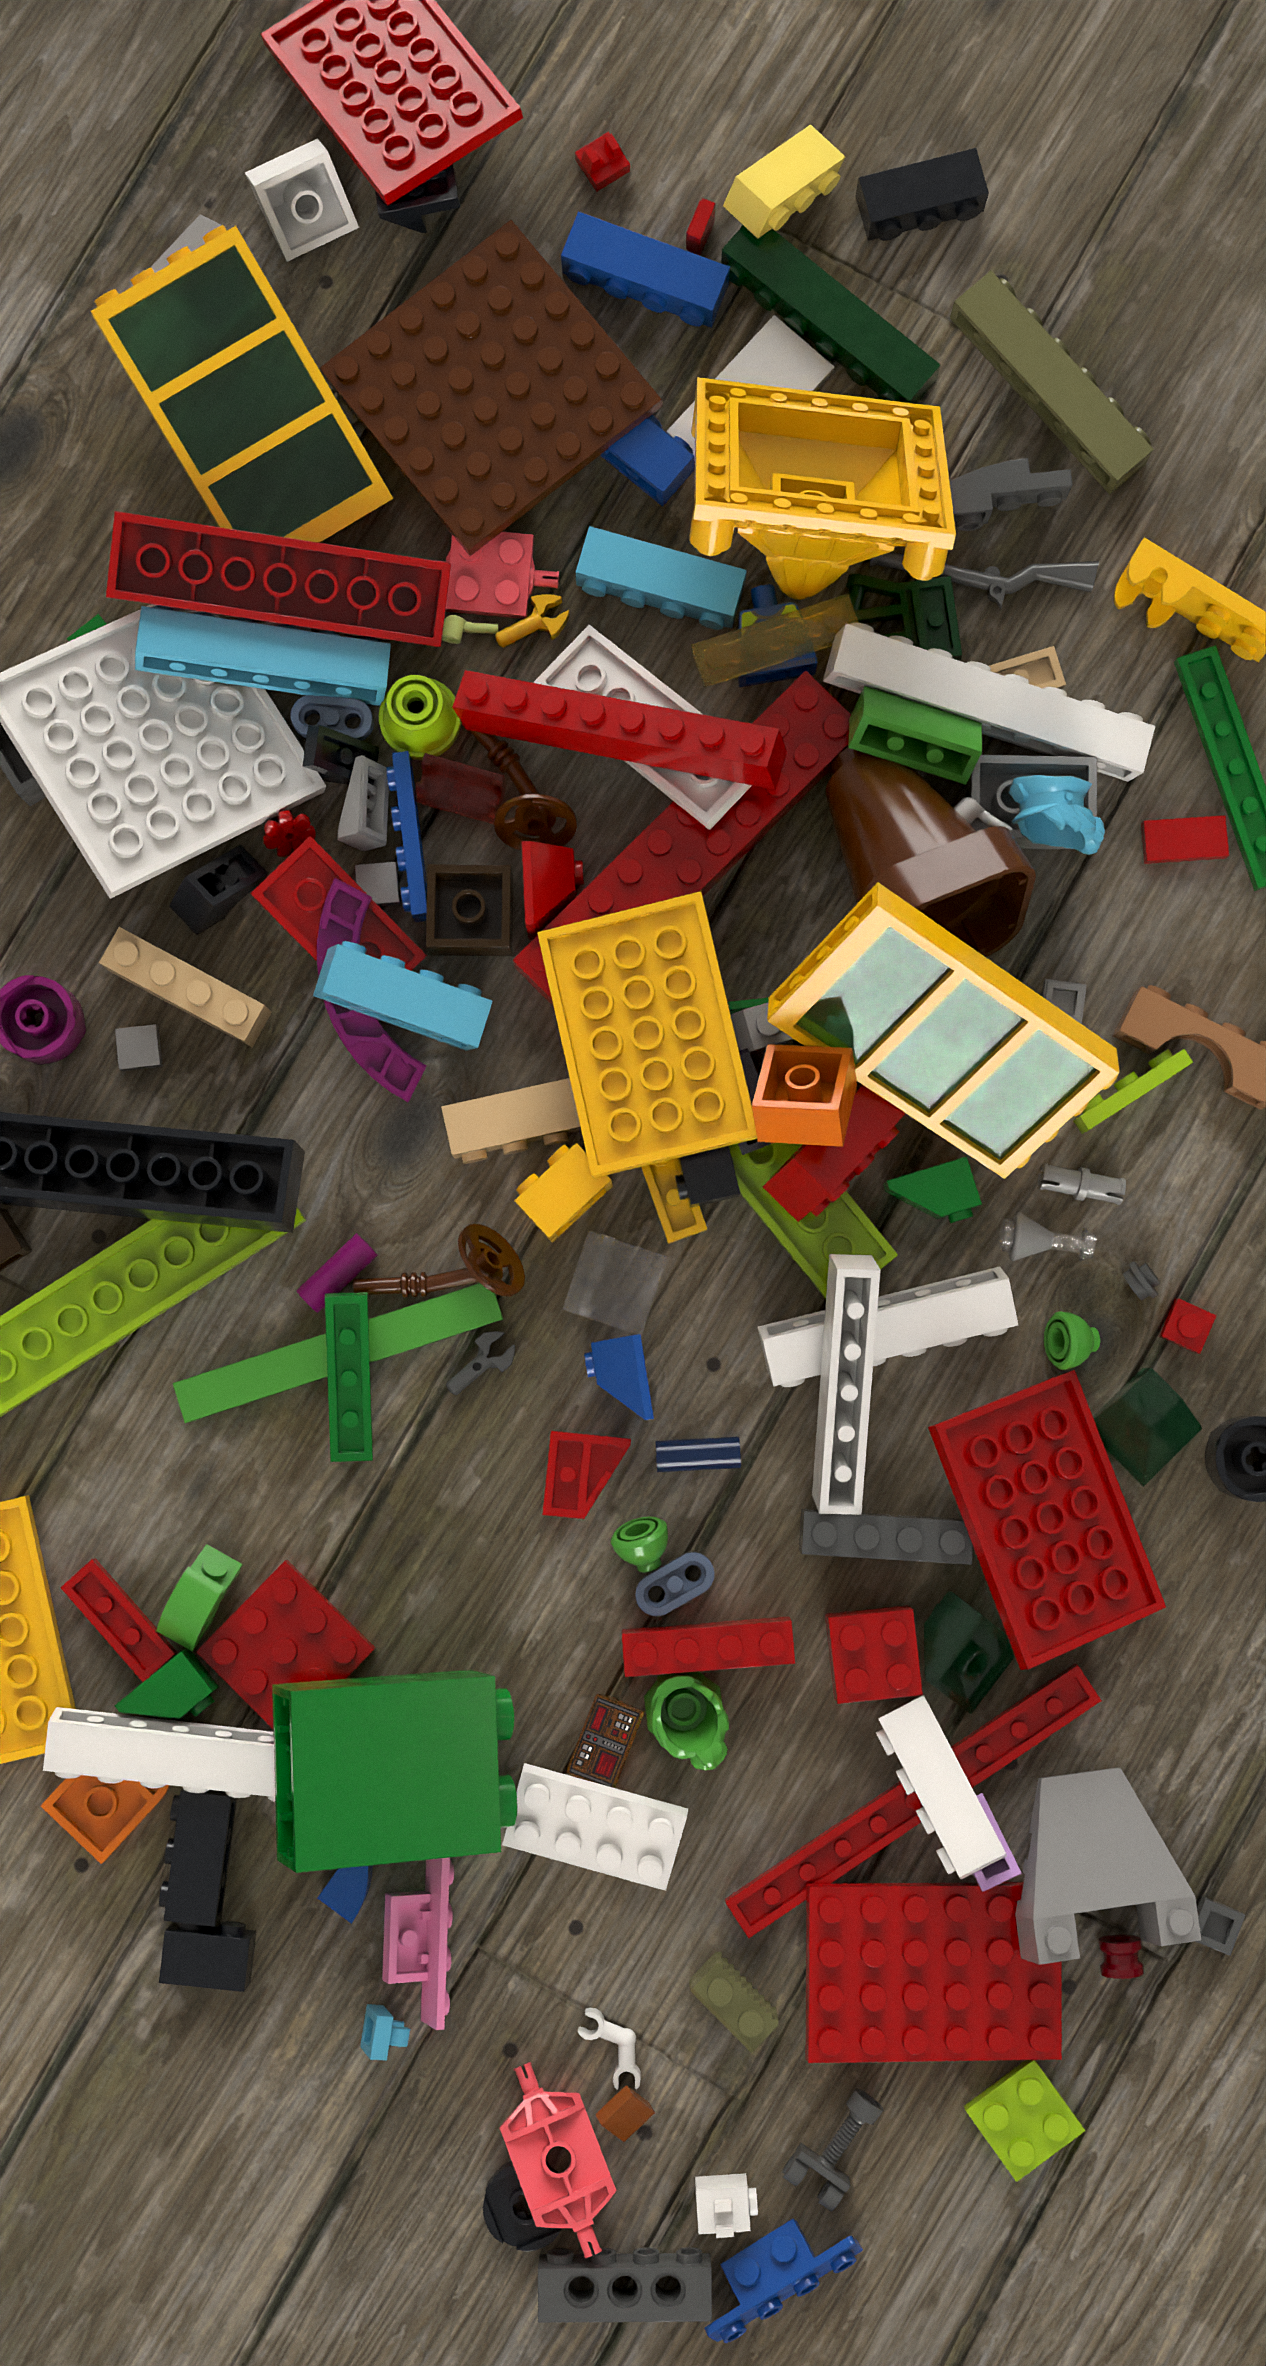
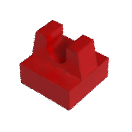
[575,131,630,192]

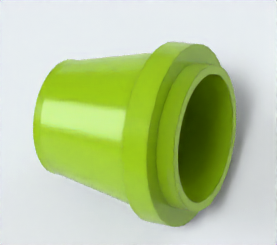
[379,675,461,760]

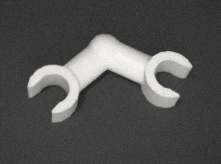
[578,2008,641,2090]

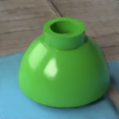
[1044,1311,1100,1370]
[611,1516,668,1573]

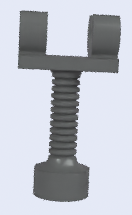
[782,2088,884,2212]

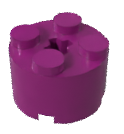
[0,975,86,1065]

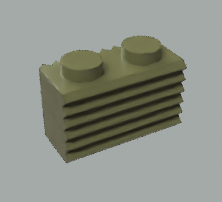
[689,1952,778,2052]

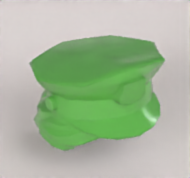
[644,1671,729,1771]

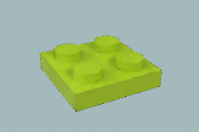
[964,2060,1085,2182]

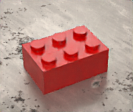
[762,1085,905,1222]

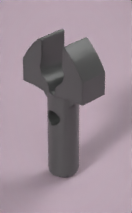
[446,1332,516,1395]

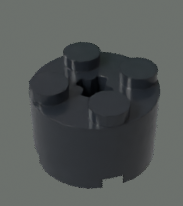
[1205,1416,1266,1502]

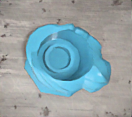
[1009,775,1105,855]

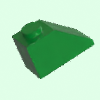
[883,1156,982,1224]
[114,1648,220,1719]

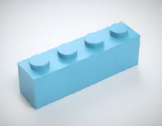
[575,526,747,630]
[313,941,493,1051]

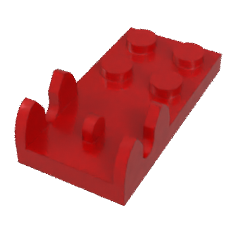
[250,836,427,971]

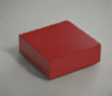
[686,198,716,256]

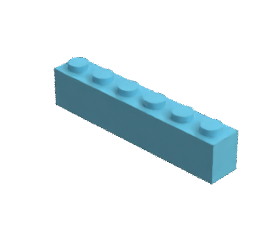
[135,605,391,706]

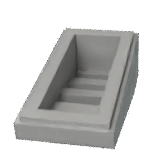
[337,755,389,851]

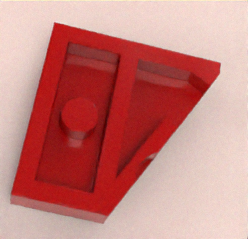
[542,1431,631,1519]

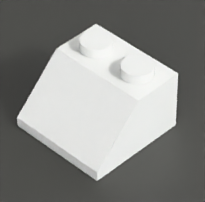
[245,138,359,262]

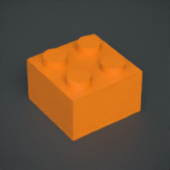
[752,1044,857,1147]

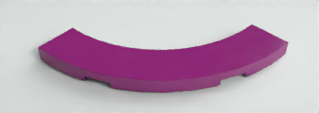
[317,878,427,1102]

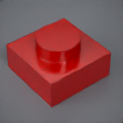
[1159,1298,1217,1354]

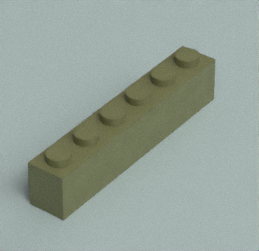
[950,270,1154,495]

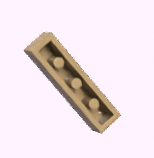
[99,927,272,1048]
[441,1078,581,1164]

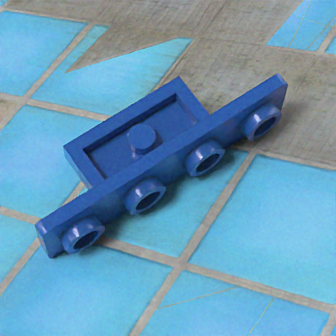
[704,2219,863,2343]

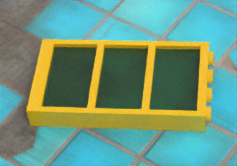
[91,225,393,543]
[767,882,1120,1179]

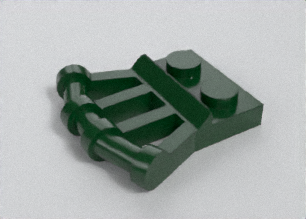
[840,573,962,660]

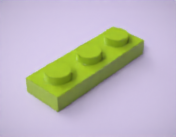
[1073,1049,1193,1134]

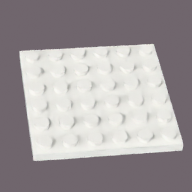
[0,604,326,899]

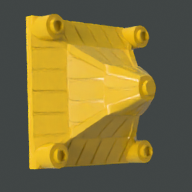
[689,377,956,600]

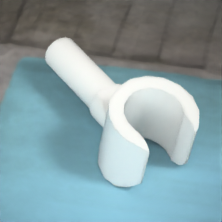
[954,797,1012,831]

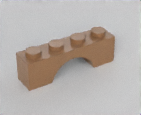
[1112,985,1266,1110]

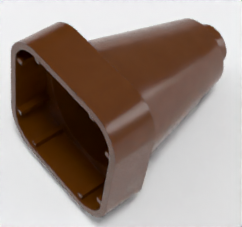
[825,748,1036,994]

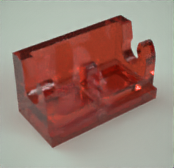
[415,753,507,824]

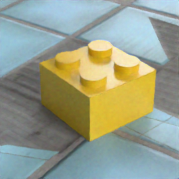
[514,1143,613,1243]

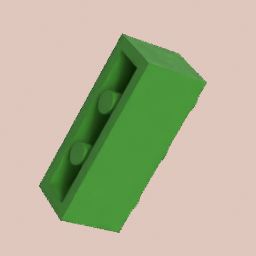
[848,686,982,784]

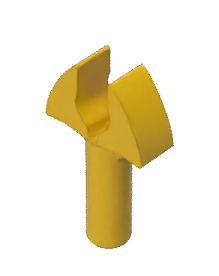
[495,594,570,648]

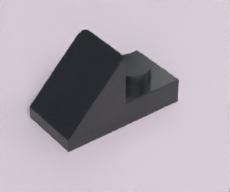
[375,164,461,233]
[302,725,379,785]

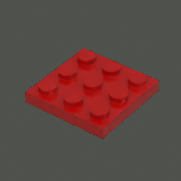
[196,1560,376,1729]

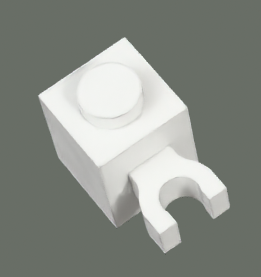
[695,2173,758,2238]

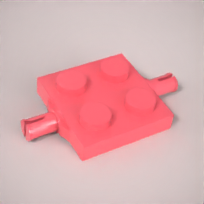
[434,532,559,619]

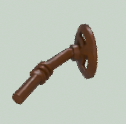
[461,722,577,851]
[353,1224,525,1298]

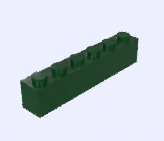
[721,225,941,404]

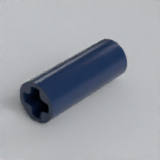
[655,1437,741,1472]

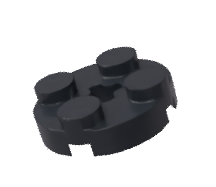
[483,2161,562,2252]

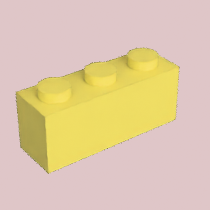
[723,124,845,238]

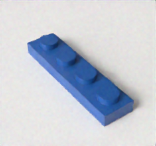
[386,751,427,922]

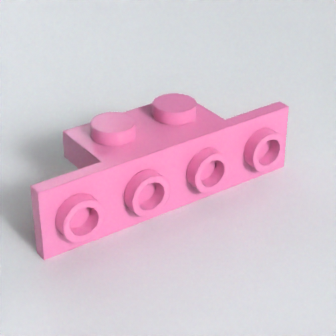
[382,1857,454,2030]

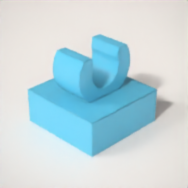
[360,2004,410,2061]

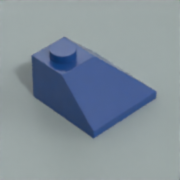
[584,1334,654,1420]

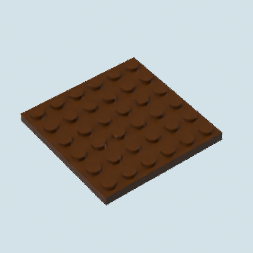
[319,220,663,556]

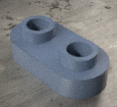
[291,695,374,741]
[635,1552,714,1616]

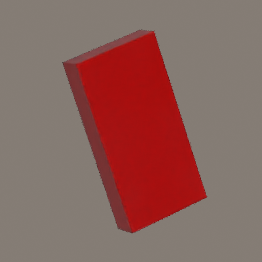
[1141,815,1229,864]

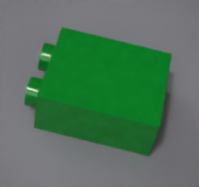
[272,1670,518,1873]

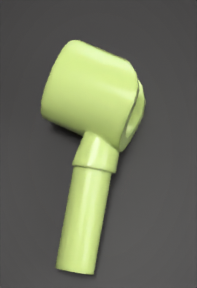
[442,615,498,644]

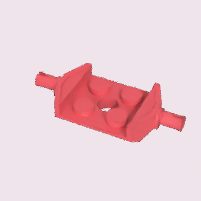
[499,2062,617,2258]

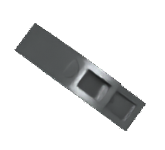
[950,458,1073,531]

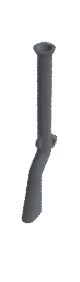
[869,552,1099,610]

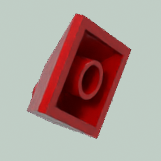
[522,841,584,940]

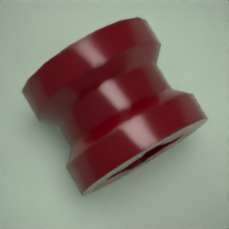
[1098,1934,1144,1979]

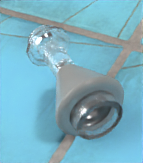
[999,1212,1096,1262]

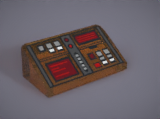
[566,1694,644,1788]

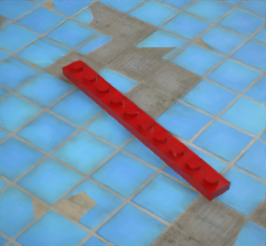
[725,1663,1102,1939]

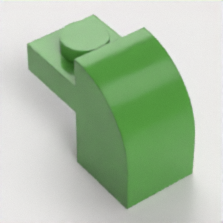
[156,1544,243,1651]

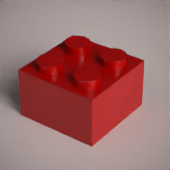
[825,1605,923,1704]

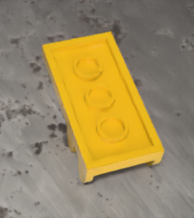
[1114,537,1266,663]

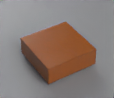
[595,2085,655,2142]

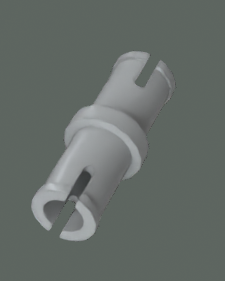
[1037,1163,1126,1205]

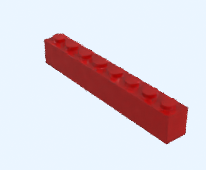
[452,670,787,790]

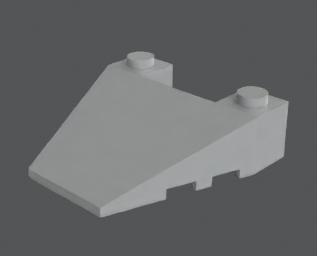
[1015,1767,1201,1965]

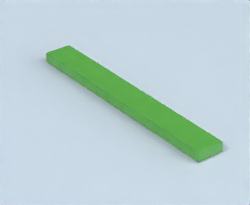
[173,1283,504,1423]

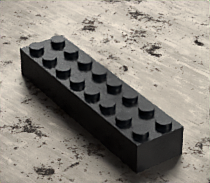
[0,1112,305,1233]

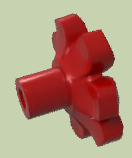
[263,810,316,857]

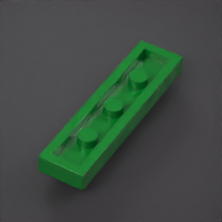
[325,1292,373,1462]

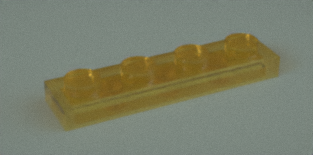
[691,594,858,687]

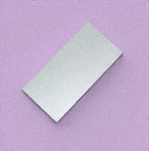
[666,315,835,461]

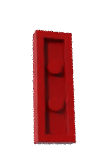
[60,1558,178,1682]

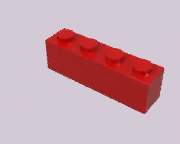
[622,1616,795,1677]

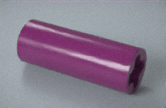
[296,1233,378,1313]

